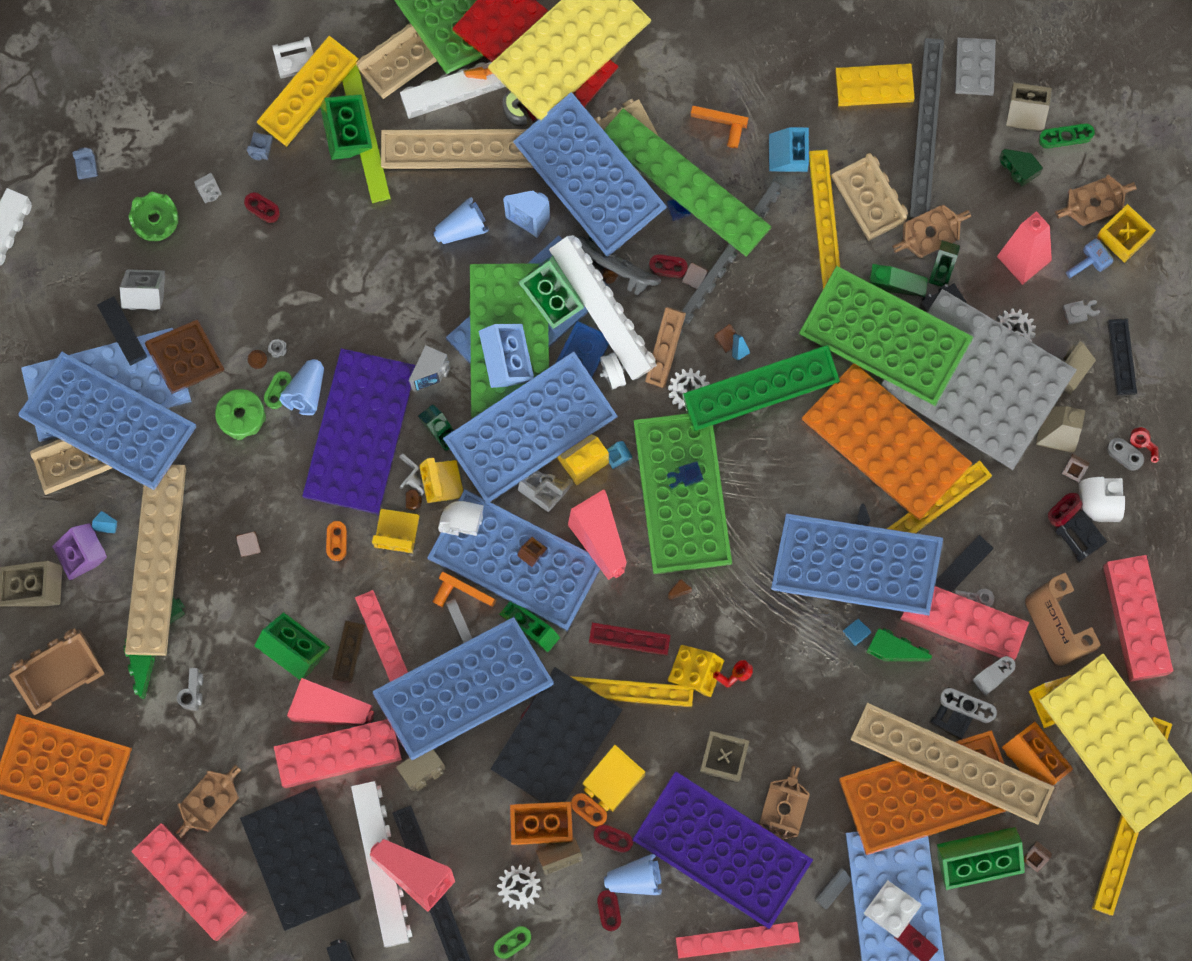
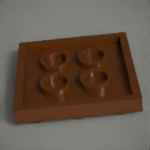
[145,319,225,394]

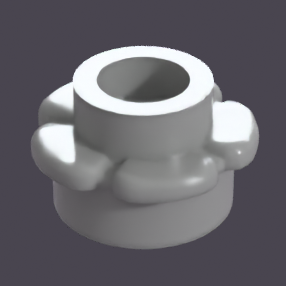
[268,339,287,358]

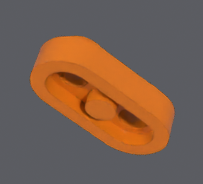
[326,521,347,561]
[571,793,607,827]

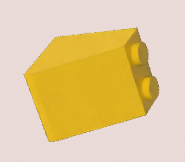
[557,434,609,485]
[583,745,645,812]

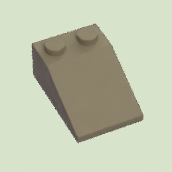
[0,561,63,606]
[536,836,583,875]

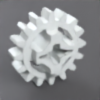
[997,309,1036,342]
[668,368,710,411]
[497,865,541,910]

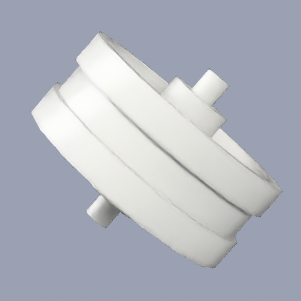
[600,352,626,390]

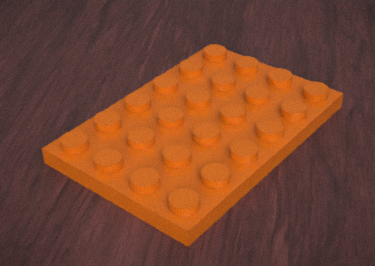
[0,714,132,826]

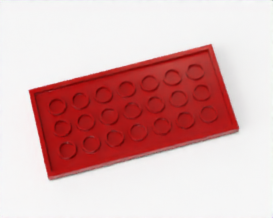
[452,0,618,108]

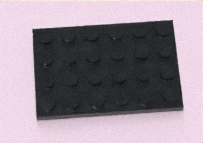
[490,667,623,803]
[240,787,361,932]

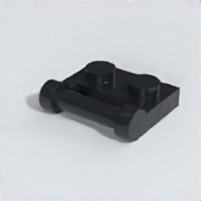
[1055,511,1107,563]
[929,687,980,740]

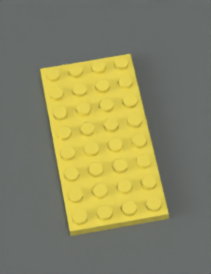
[488,0,651,120]
[1039,654,1192,833]

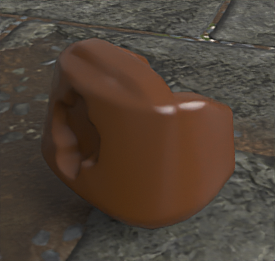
[405,489,422,510]

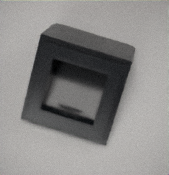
[856,503,871,526]

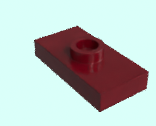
[893,924,939,961]

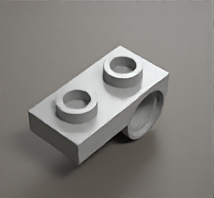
[194,173,222,203]
[177,668,203,711]

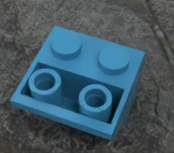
[769,127,809,172]

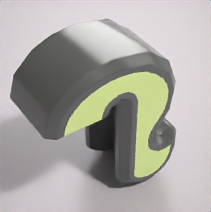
[503,90,527,126]

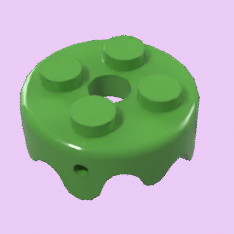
[129,192,179,241]
[215,389,266,440]

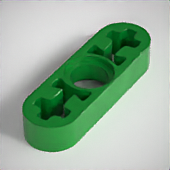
[1039,123,1095,149]

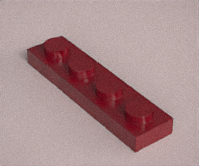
[589,622,671,656]

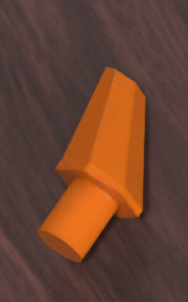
[463,67,493,80]

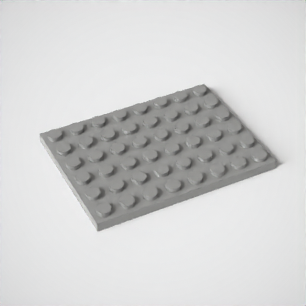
[881,289,1077,470]

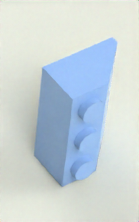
[504,191,550,238]
[479,324,534,388]

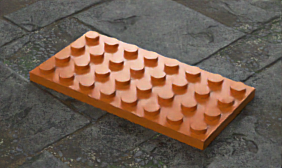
[802,363,972,521]
[839,730,1006,855]

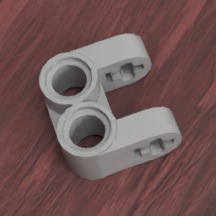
[973,656,1015,696]

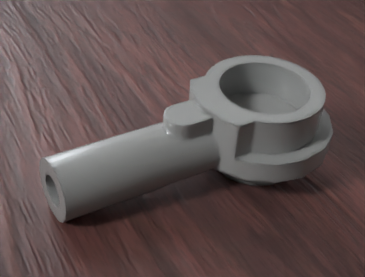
[954,589,994,607]

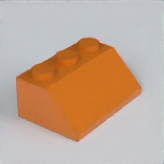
[1002,721,1073,786]
[510,802,573,845]

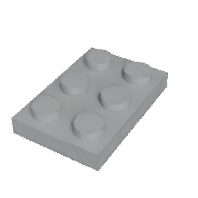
[955,37,996,96]

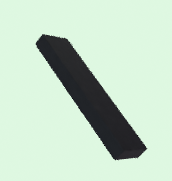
[97,296,147,366]
[1107,318,1137,396]
[935,535,994,592]

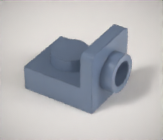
[247,132,273,160]
[73,148,98,179]

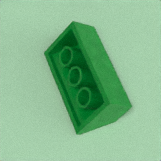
[936,827,1025,890]

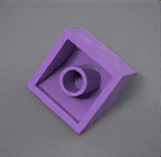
[52,523,107,580]

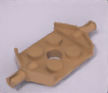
[1055,174,1136,226]
[892,205,971,258]
[175,765,241,838]
[759,766,810,840]

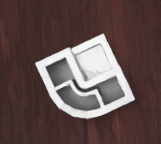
[1079,477,1125,522]
[438,501,484,536]

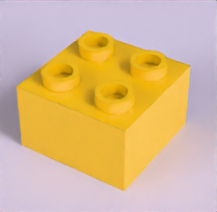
[1097,204,1156,263]

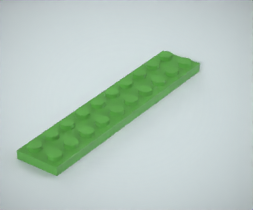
[604,109,771,257]

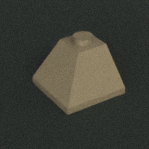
[1036,406,1085,453]

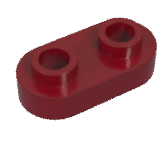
[244,192,280,223]
[649,254,688,278]
[1048,493,1083,527]
[594,825,633,853]
[597,890,621,932]

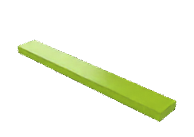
[342,64,391,203]

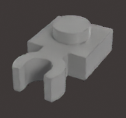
[1063,300,1100,325]

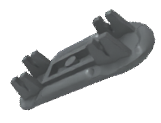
[577,236,661,295]

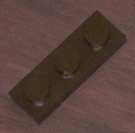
[332,620,365,684]

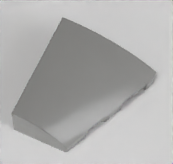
[518,471,573,512]

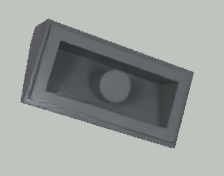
[815,868,851,910]

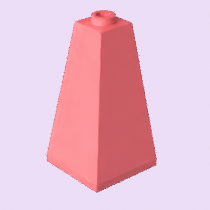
[997,211,1052,285]
[568,490,627,580]
[287,678,375,726]
[370,839,455,912]

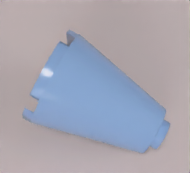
[433,197,489,244]
[280,359,324,415]
[604,854,662,895]

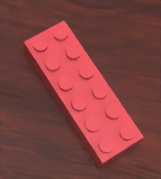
[1103,555,1173,682]
[900,586,1029,660]
[274,719,403,788]
[131,823,247,941]

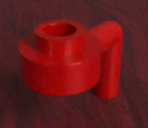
[1130,427,1159,463]
[713,660,753,687]

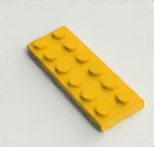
[257,36,359,147]

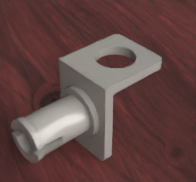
[399,453,425,496]

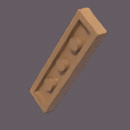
[645,307,686,388]

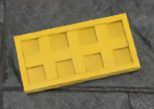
[835,64,915,106]

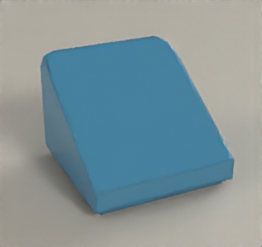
[732,334,750,360]
[607,441,633,469]
[92,511,117,534]
[843,619,872,646]

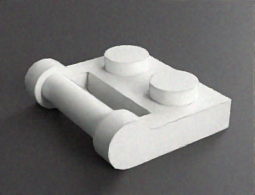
[272,36,313,79]

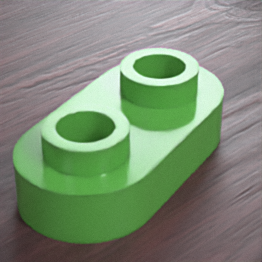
[264,371,292,409]
[494,926,531,959]

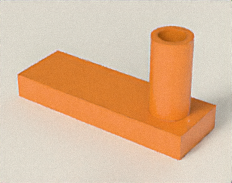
[691,106,748,149]
[432,572,497,607]

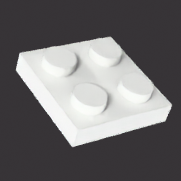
[864,880,922,938]

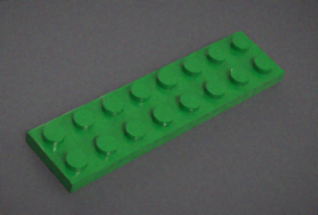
[682,345,840,431]

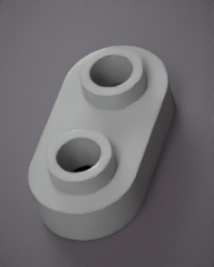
[1107,438,1144,471]

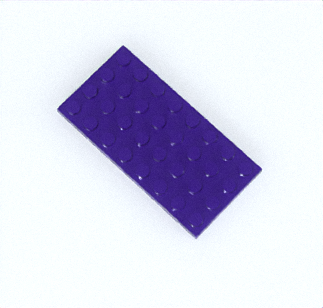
[302,348,416,515]
[632,772,813,929]

